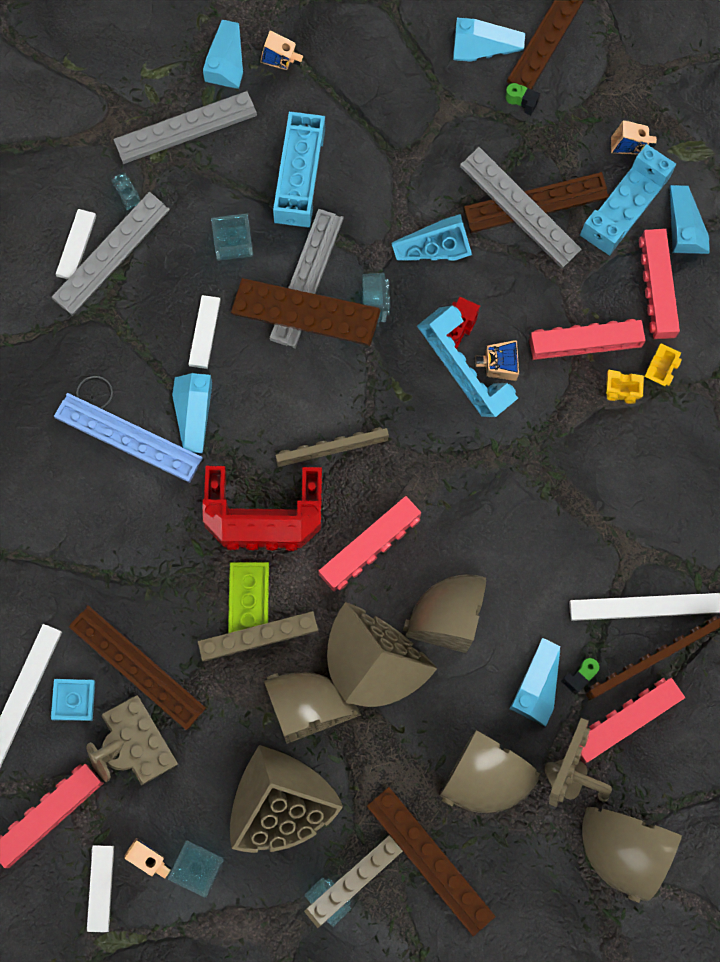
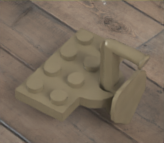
[86,695,178,785]
[544,718,612,807]

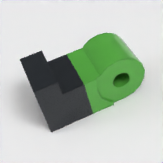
[505,83,540,116]
[561,658,599,695]

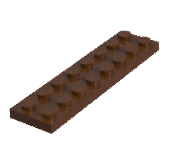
[231,278,381,346]

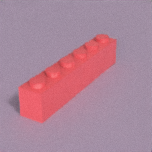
[639,229,680,339]
[529,319,646,360]
[318,496,421,591]
[580,678,685,764]
[0,764,104,868]

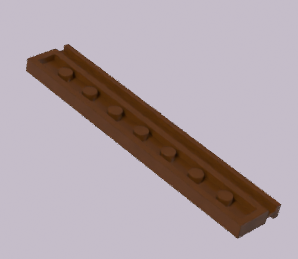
[507,0,584,90]
[463,172,609,233]
[68,605,206,731]
[586,616,720,701]
[366,787,496,937]

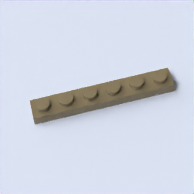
[276,427,389,467]
[198,611,318,662]
[304,835,403,928]

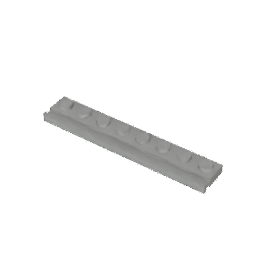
[114,91,257,164]
[460,147,582,268]
[52,192,170,316]
[270,209,343,349]

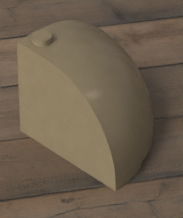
[403,574,486,653]
[327,602,437,707]
[264,672,361,744]
[439,730,541,813]
[230,745,343,853]
[582,807,682,903]

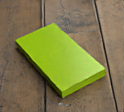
[228,562,269,633]

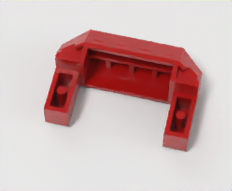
[203,466,322,551]

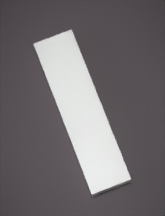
[56,209,96,279]
[189,295,221,369]
[87,846,114,932]

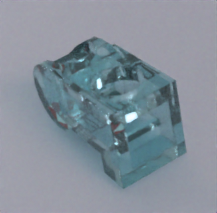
[111,172,140,210]

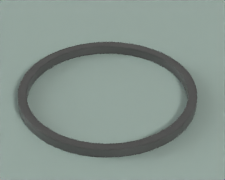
[76,376,113,409]

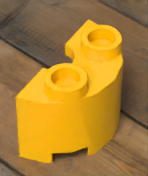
[644,344,682,386]
[606,370,644,404]

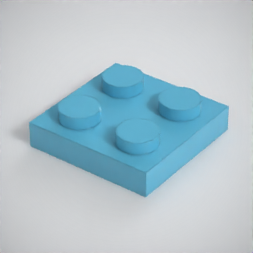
[51,679,95,721]

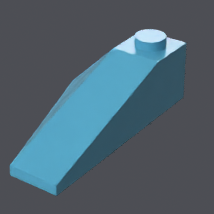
[453,18,525,62]
[203,20,243,89]
[670,185,710,254]
[392,214,472,260]
[172,373,212,454]
[509,638,560,727]

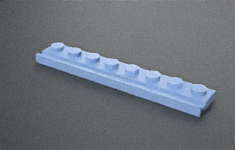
[54,393,203,483]

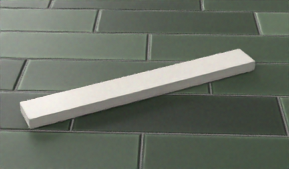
[569,593,720,621]
[0,624,62,768]

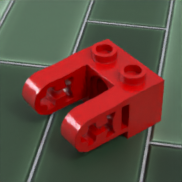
[447,297,480,349]

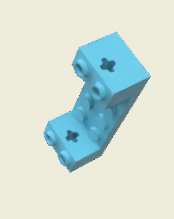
[273,112,325,228]
[580,144,676,256]
[417,305,518,417]

